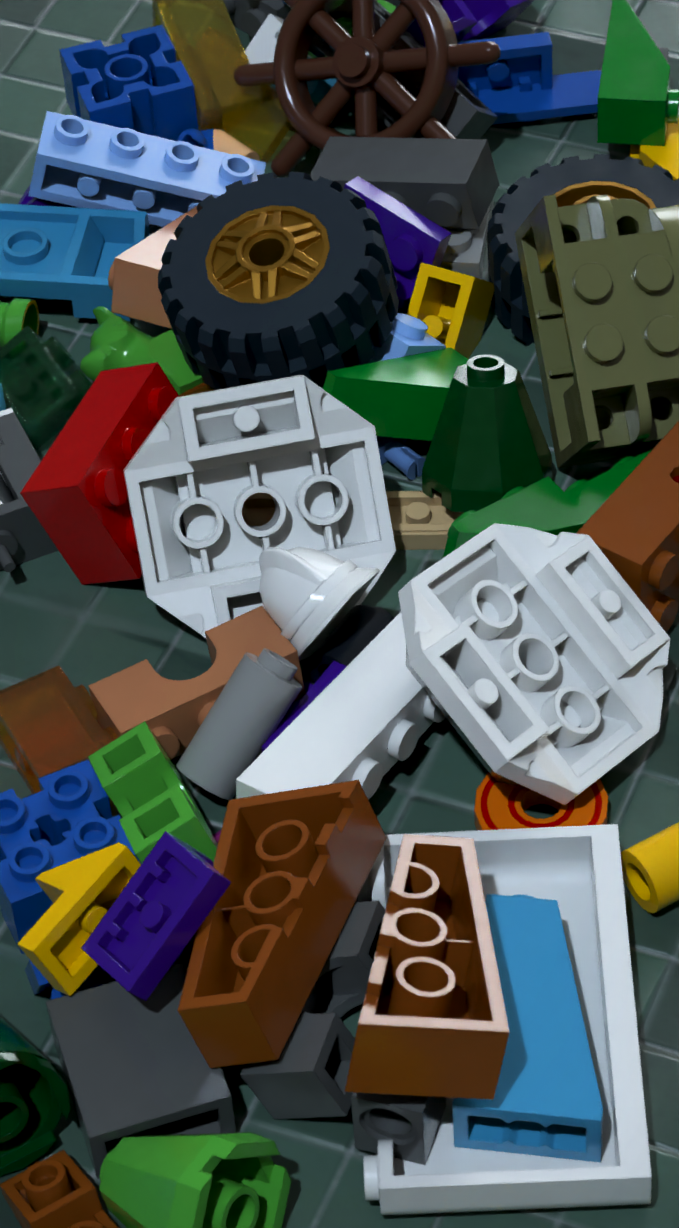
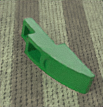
[443,448,653,558]

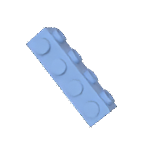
[28,111,266,227]

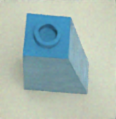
[452,894,603,1162]

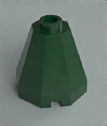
[422,354,552,512]

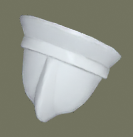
[259,547,380,661]

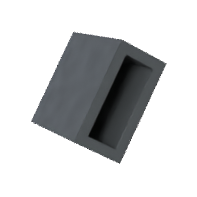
[45,962,236,1179]

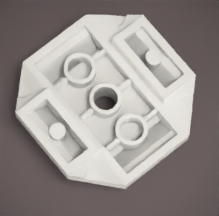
[123,375,396,638]
[398,523,671,805]

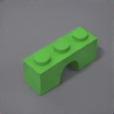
[88,721,218,863]

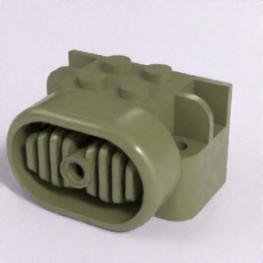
[515,195,679,468]

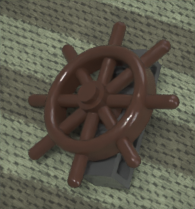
[233,0,501,178]

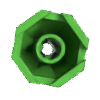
[99,1132,291,1228]

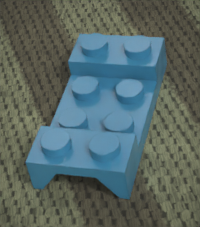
[0,203,150,321]

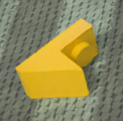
[17,843,141,997]

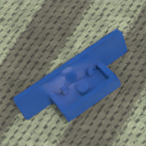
[457,32,602,125]

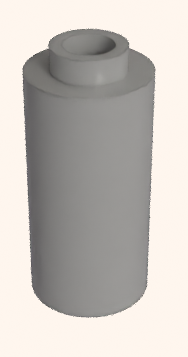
[176,648,302,800]

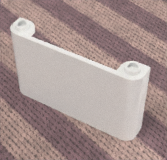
[358,824,652,1215]

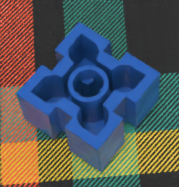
[59,24,199,141]
[0,759,142,954]

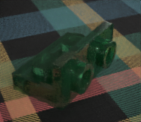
[0,325,92,451]

